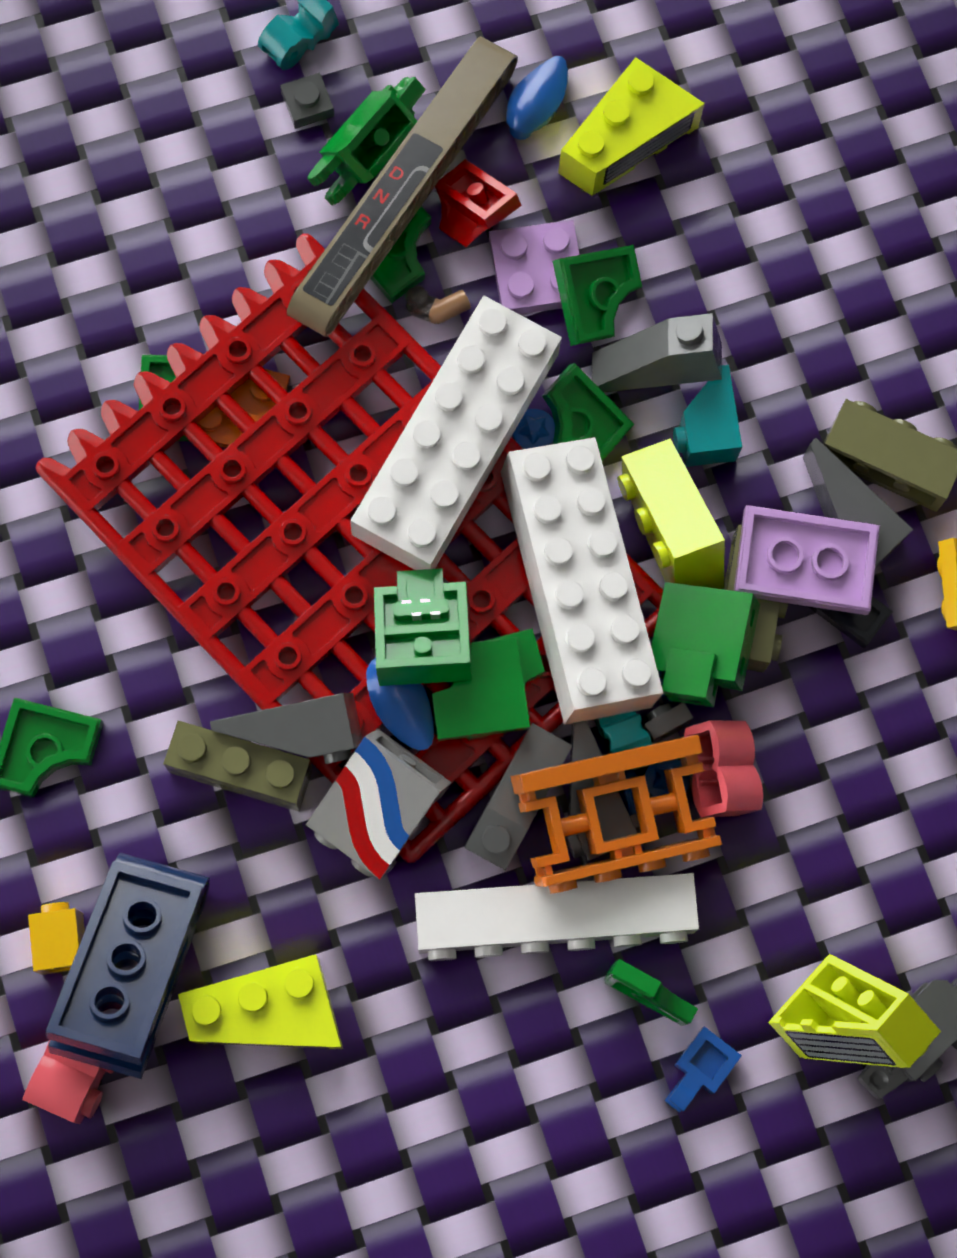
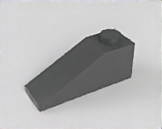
[591,313,722,392]
[803,438,913,569]
[210,693,363,764]
[565,721,637,864]
[465,723,572,871]

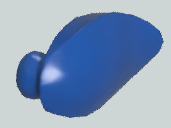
[506,56,568,140]
[366,657,434,751]

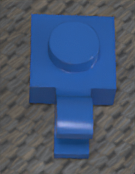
[664,1026,742,1113]

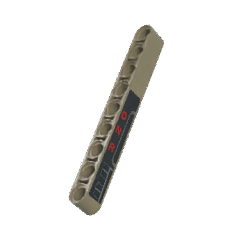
[287,36,518,337]

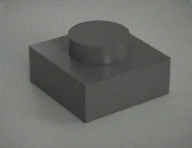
[280,72,334,129]
[643,703,693,744]

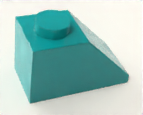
[673,365,742,467]

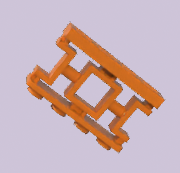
[510,735,722,894]

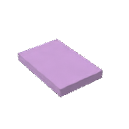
[734,505,880,615]

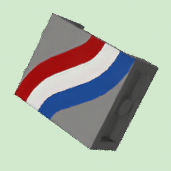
[306,729,452,880]

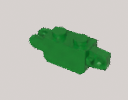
[307,77,426,206]

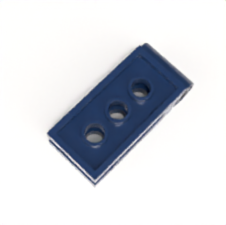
[45,853,210,1079]

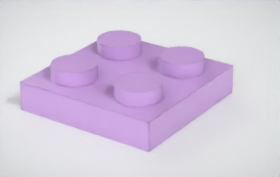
[489,220,580,314]

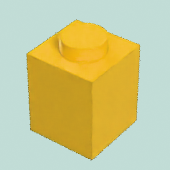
[28,902,85,975]

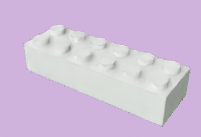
[350,295,562,570]
[501,437,663,725]

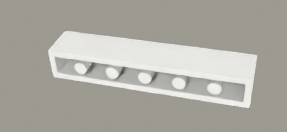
[415,873,699,961]

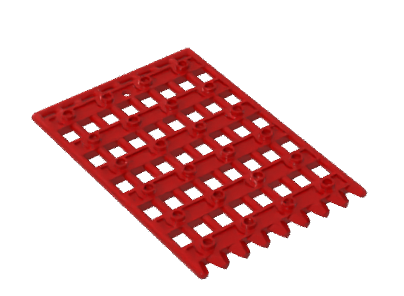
[35,233,663,863]

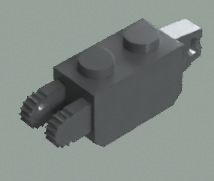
[857,978,957,1099]

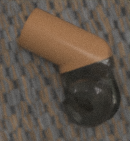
[405,286,471,324]

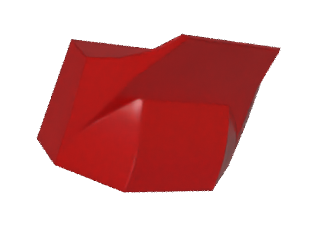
[435,159,522,248]

